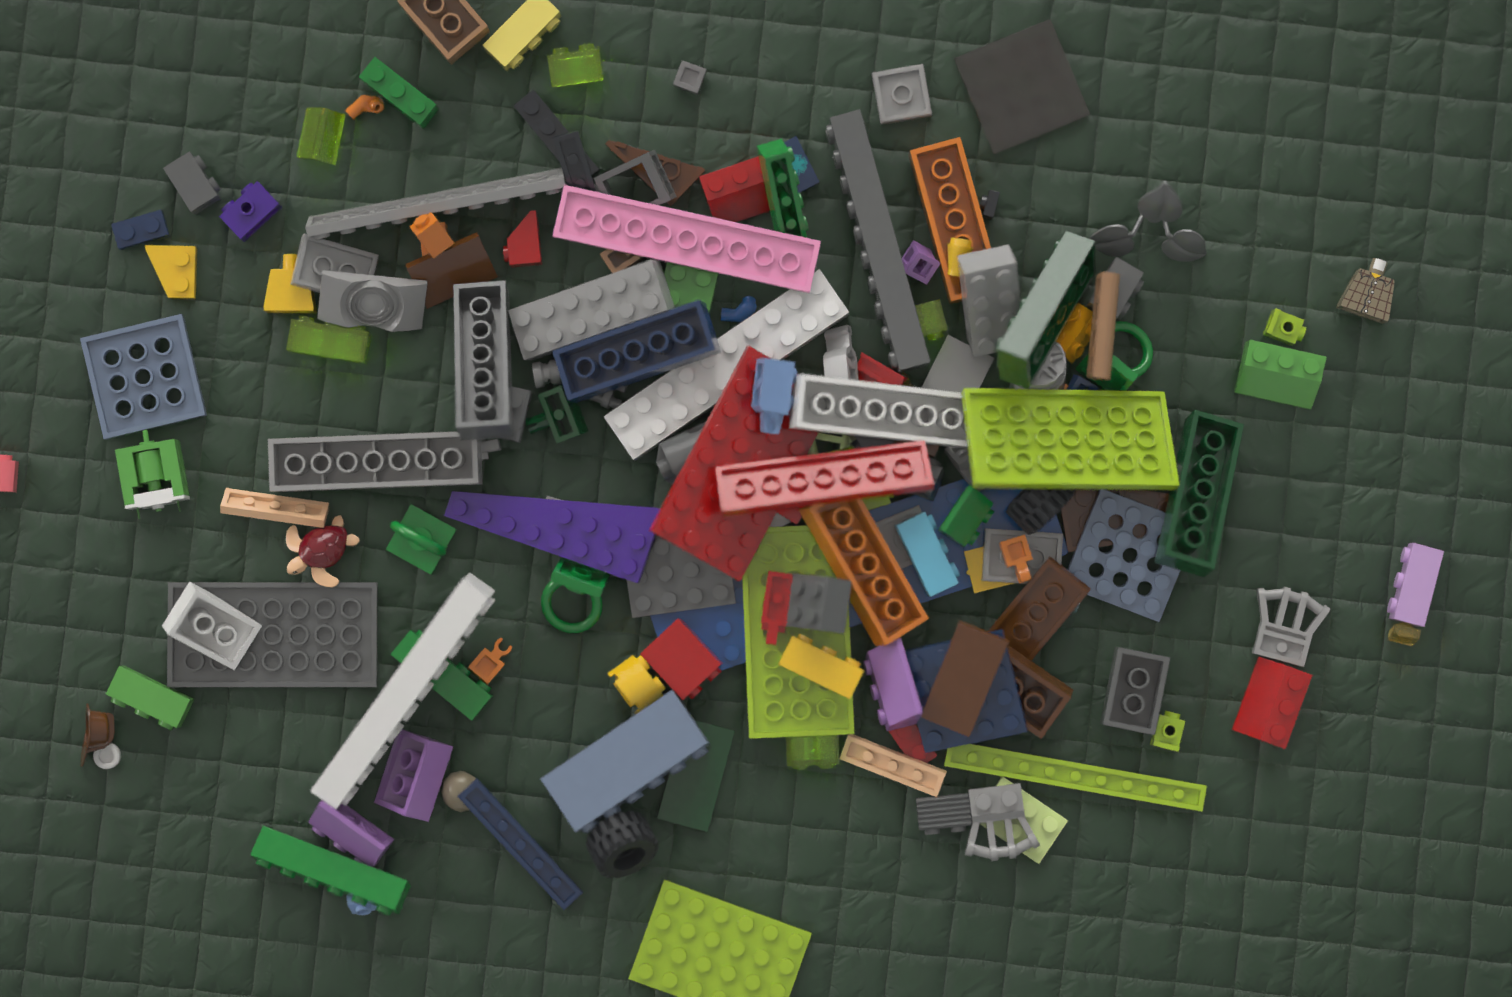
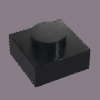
[980,190,1000,220]

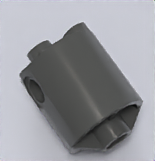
[656,421,707,485]

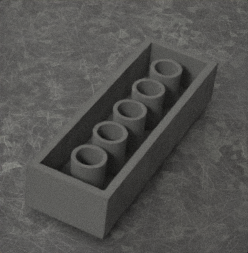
[453,281,513,440]

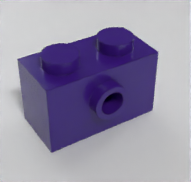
[219,181,282,242]

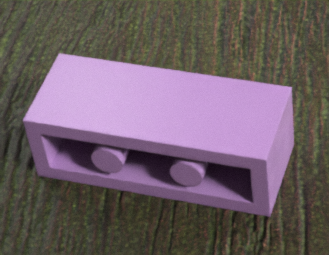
[1387,543,1444,627]

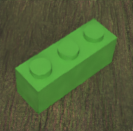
[106,666,194,730]

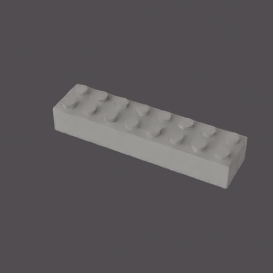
[268,432,483,492]

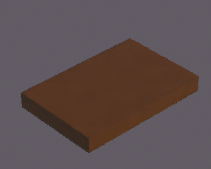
[405,232,498,309]

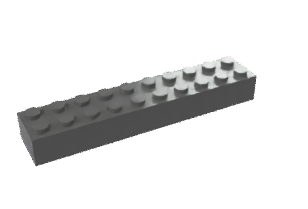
[825,109,930,374]

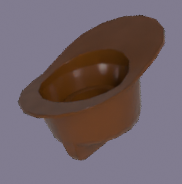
[80,703,114,767]

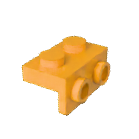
[1056,303,1093,363]

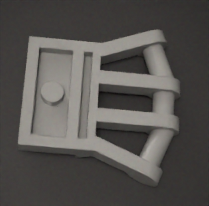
[1252,586,1330,667]
[965,783,1040,861]

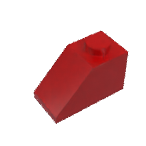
[503,210,542,268]

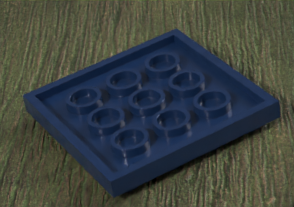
[904,629,1028,753]

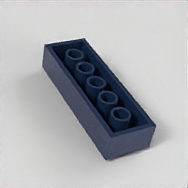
[552,299,721,403]

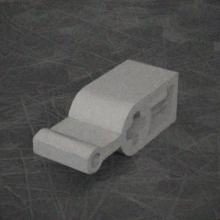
[823,325,859,381]

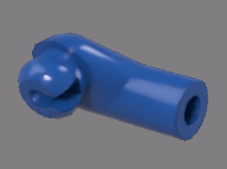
[721,296,757,322]

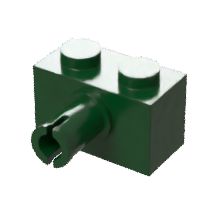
[526,385,589,444]

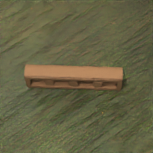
[1087,272,1120,380]

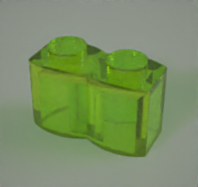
[786,735,839,770]

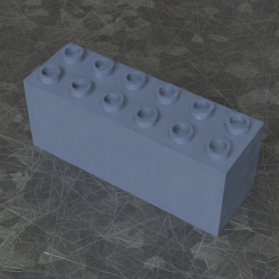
[541,690,711,833]

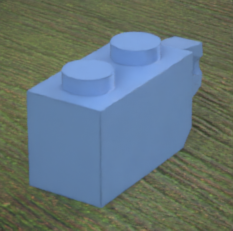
[751,358,797,434]

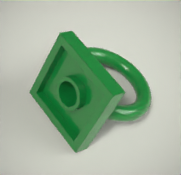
[1075,321,1153,391]
[386,504,457,575]
[541,557,610,633]

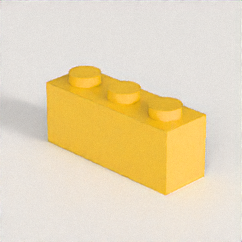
[779,633,864,699]

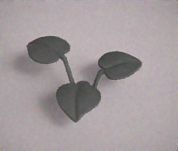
[1089,181,1207,262]

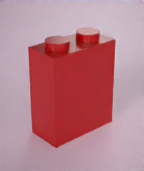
[640,618,723,700]

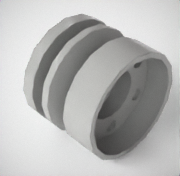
[1013,342,1066,390]

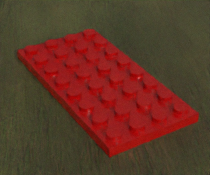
[649,346,819,581]

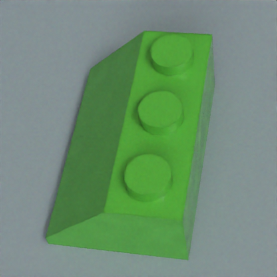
[1234,340,1327,410]

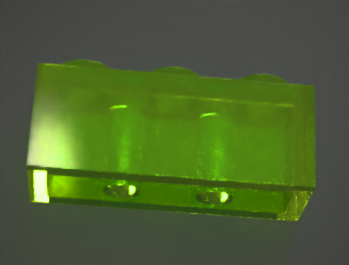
[286,316,372,365]

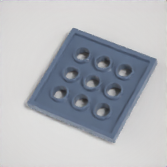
[80,314,207,440]
[1067,489,1180,622]

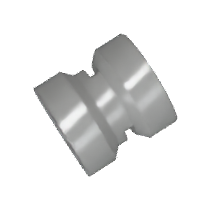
[532,359,562,388]

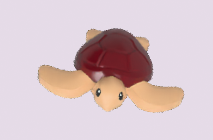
[286,515,360,588]

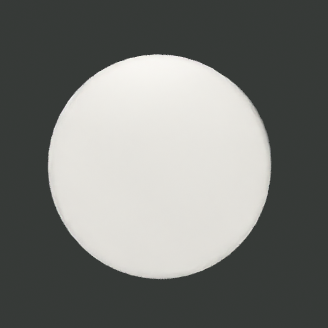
[93,743,121,769]

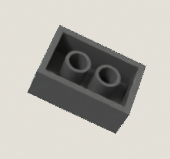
[1100,647,1170,735]

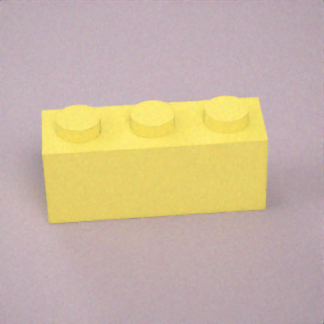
[483,0,561,71]

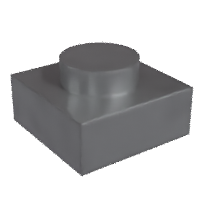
[673,60,706,95]

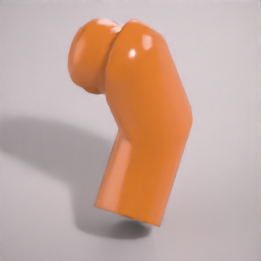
[345,95,384,120]

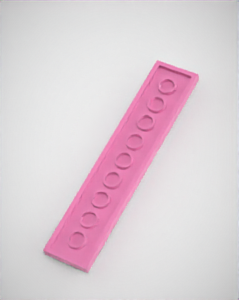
[553,185,821,293]

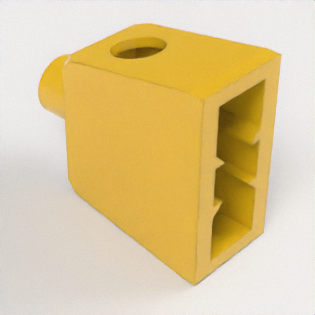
[264,254,317,313]

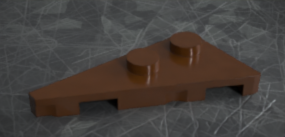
[605,140,705,207]

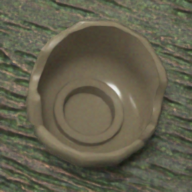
[440,771,476,812]

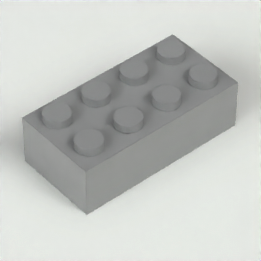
[957,245,1020,357]

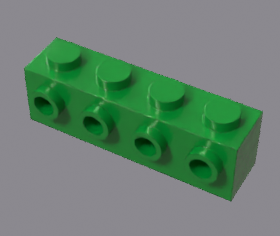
[757,139,809,238]

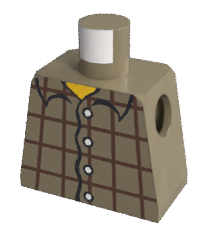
[1336,258,1395,324]

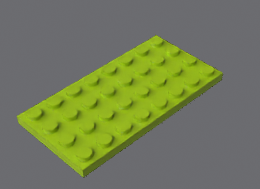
[961,388,1179,490]
[742,526,854,738]

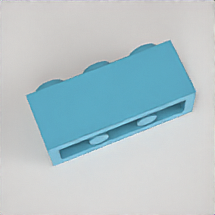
[894,512,960,597]

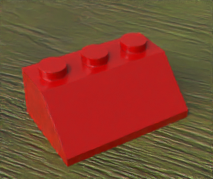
[699,156,770,223]
[1231,656,1312,749]

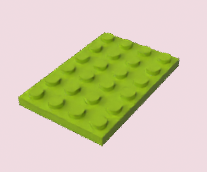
[629,879,812,997]

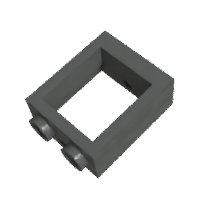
[594,149,677,206]

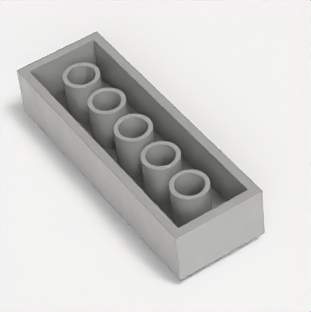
[508,260,675,360]

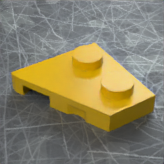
[145,245,197,299]

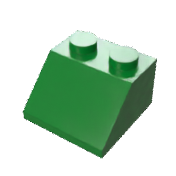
[937,485,994,548]

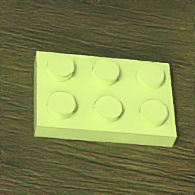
[980,776,1068,864]

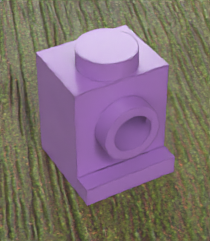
[902,240,940,285]

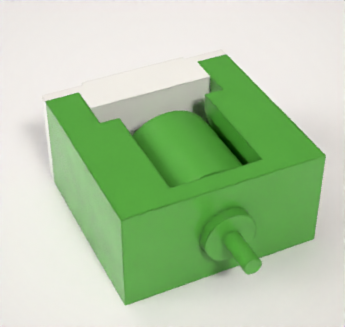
[115,430,190,519]

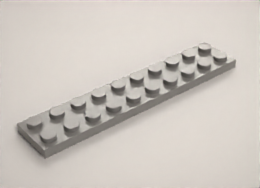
[305,168,565,239]

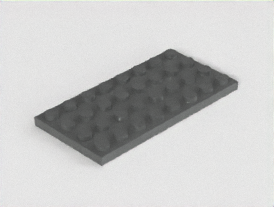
[167,582,378,687]

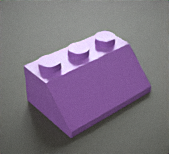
[863,638,923,731]
[374,729,453,822]
[308,800,394,867]

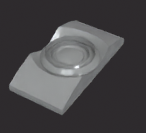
[318,270,427,332]

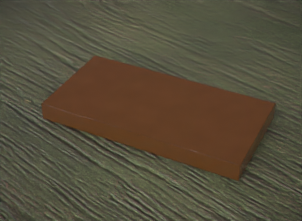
[988,556,1091,661]
[921,620,1009,737]

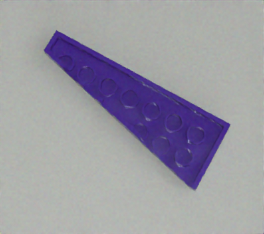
[444,491,660,583]

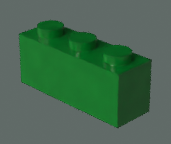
[359,57,439,129]

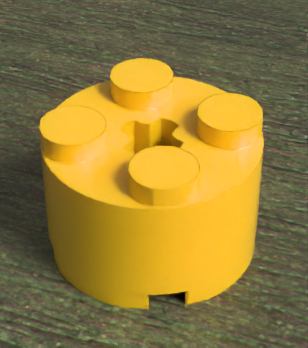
[607,655,665,714]

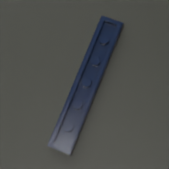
[457,778,583,910]

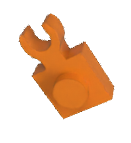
[468,638,512,685]

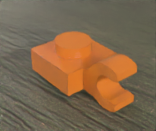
[999,534,1033,584]

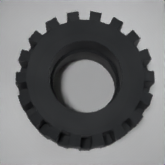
[1006,488,1075,535]
[586,811,658,878]

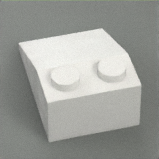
[162,582,262,670]

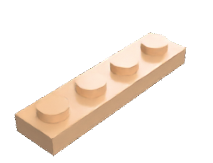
[220,488,329,528]
[839,734,947,797]

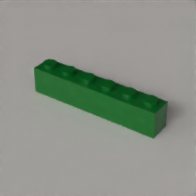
[250,826,411,916]

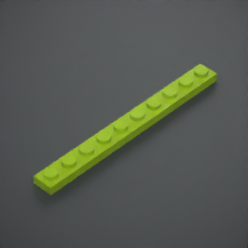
[944,744,1207,812]

